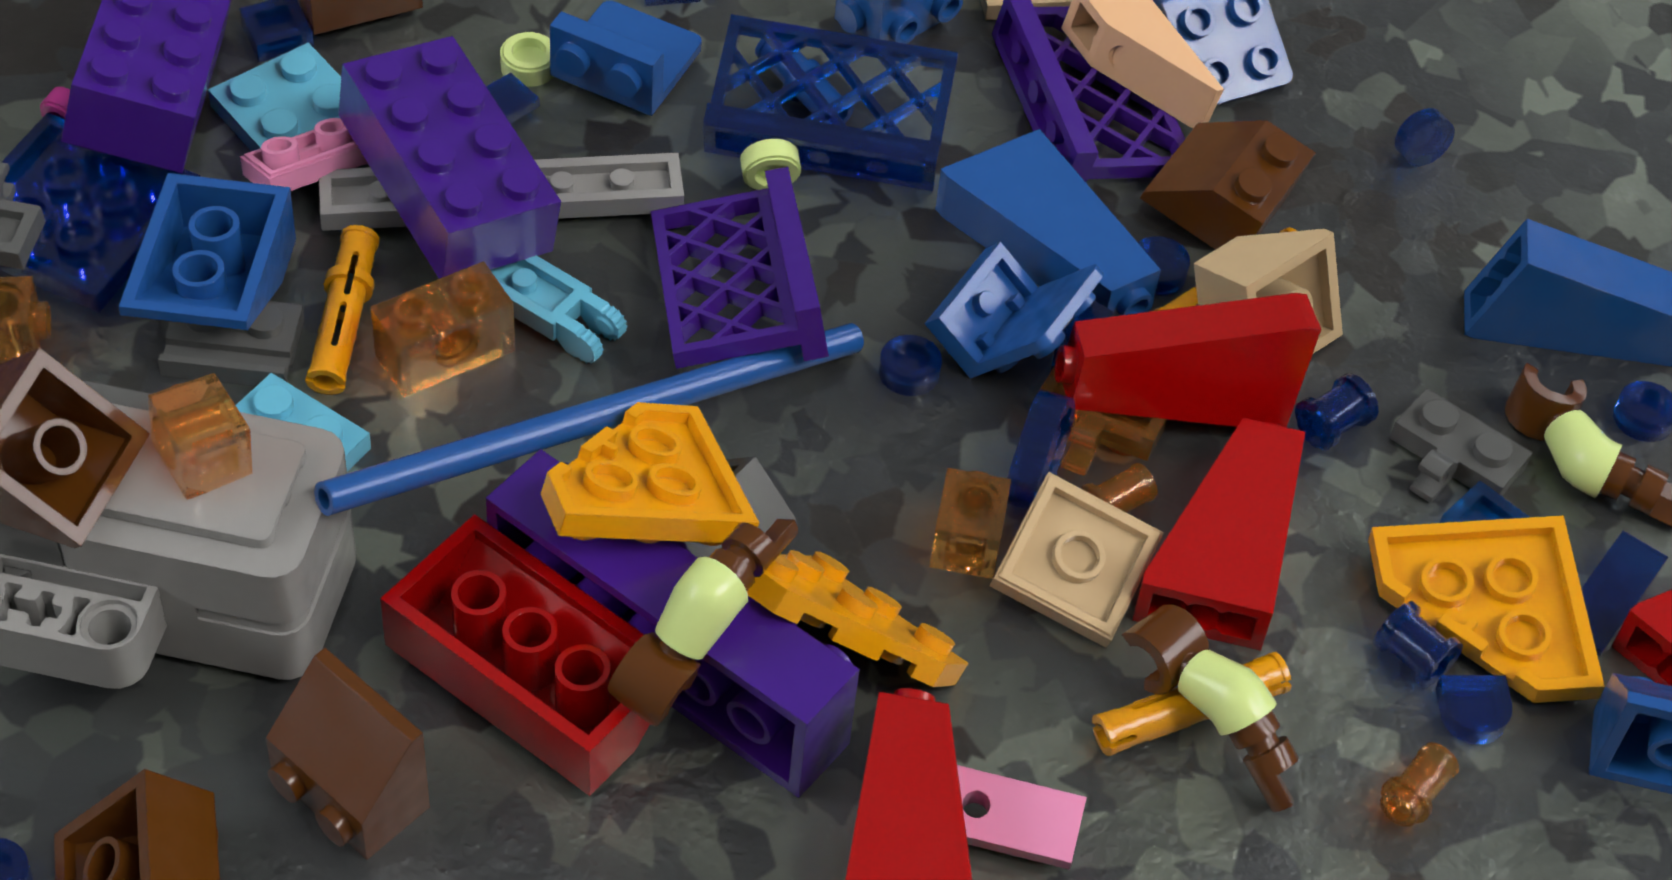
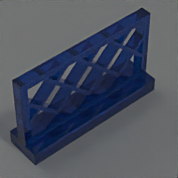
[703,14,958,191]

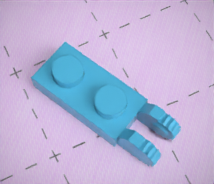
[457,255,628,364]

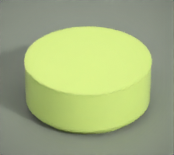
[500,32,553,87]
[740,139,801,190]

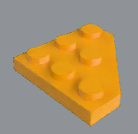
[540,402,760,546]
[1368,515,1605,703]
[747,550,969,687]

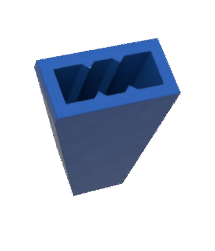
[935,129,1161,320]
[1464,219,1672,367]

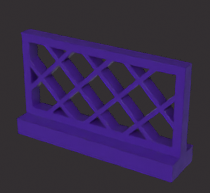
[992,0,1185,182]
[651,167,829,369]

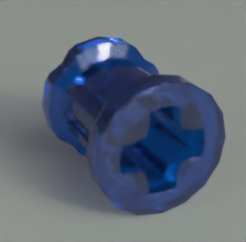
[1294,373,1379,450]
[1373,601,1463,689]

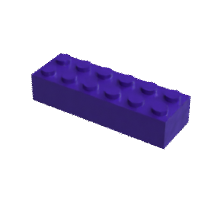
[486,449,859,798]

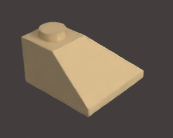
[1193,229,1343,354]

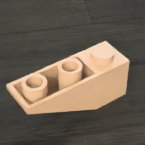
[1061,0,1224,129]

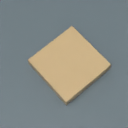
[989,472,1164,648]

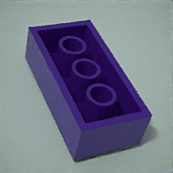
[61,0,232,173]
[338,36,561,284]

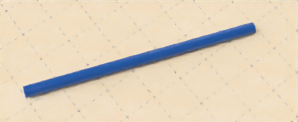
[314,323,864,516]

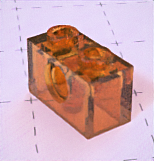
[370,261,515,398]

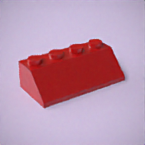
[380,514,650,796]

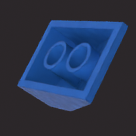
[118,173,296,330]

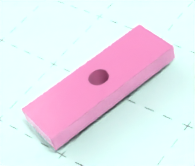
[240,118,368,191]
[957,765,1087,870]

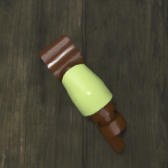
[1505,363,1672,526]
[607,519,798,727]
[1122,604,1299,812]

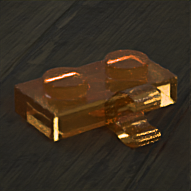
[1030,368,1168,476]

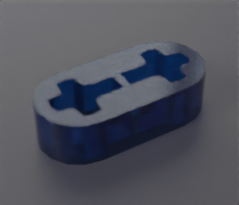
[1005,390,1075,509]

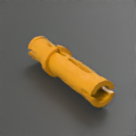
[305,225,380,395]
[1092,651,1292,756]

